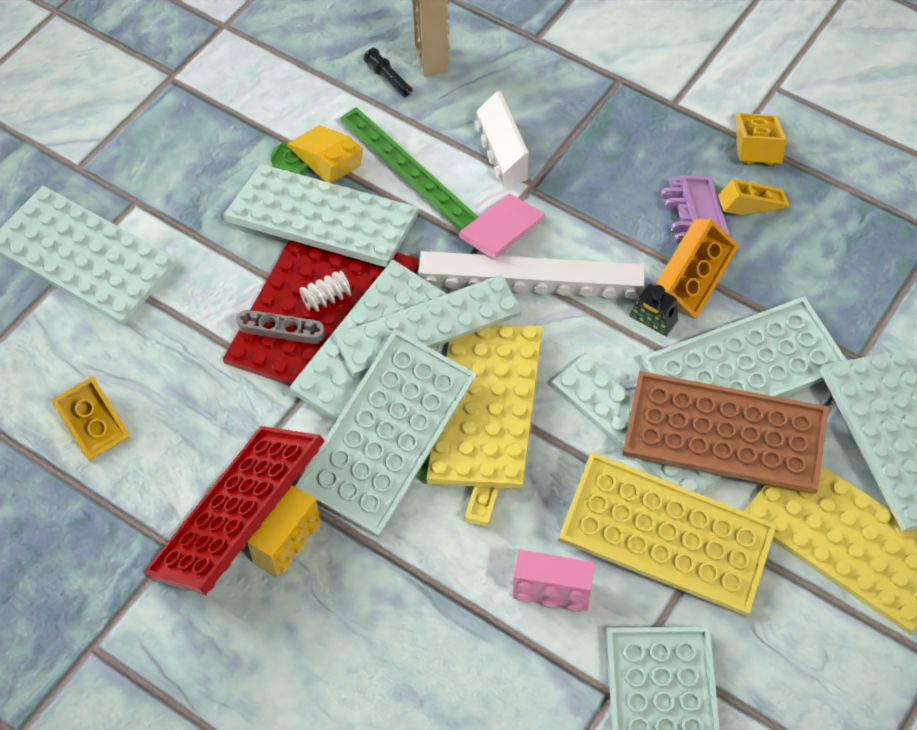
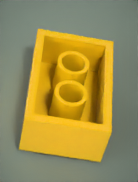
[247,485,321,578]

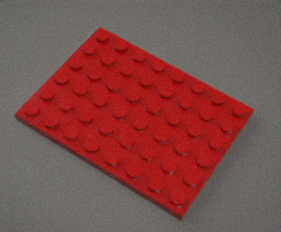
[223,240,420,386]

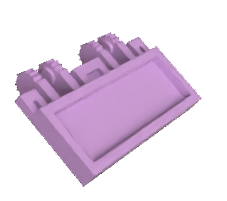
[661,175,730,244]

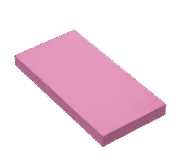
[459,194,545,259]

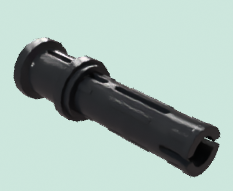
[363,48,413,97]

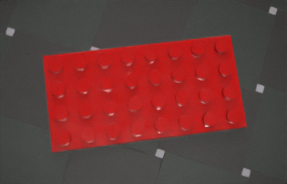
[143,426,325,596]

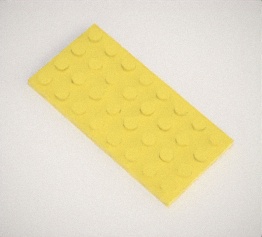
[426,325,543,489]
[557,451,777,616]
[744,465,917,635]

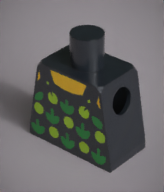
[629,284,678,337]

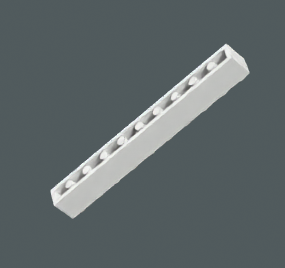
[418,251,644,300]

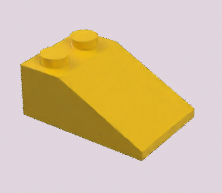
[735,113,786,165]
[287,125,363,183]
[51,376,130,461]

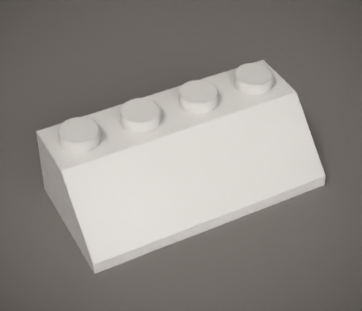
[474,91,529,187]

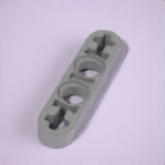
[236,310,325,344]

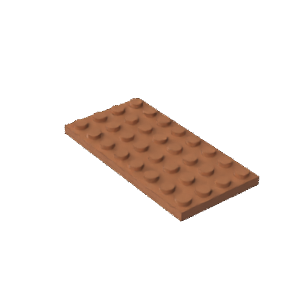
[622,371,829,494]

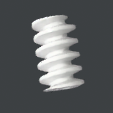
[299,270,351,312]

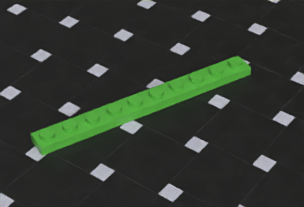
[340,107,478,231]

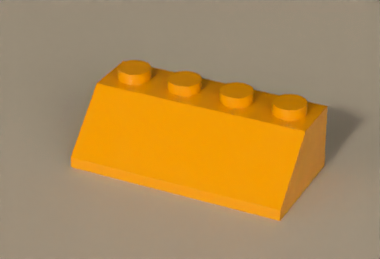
[655,219,739,319]

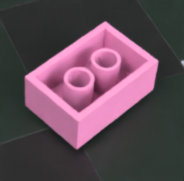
[513,549,595,612]

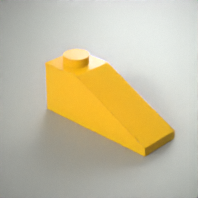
[718,179,790,215]

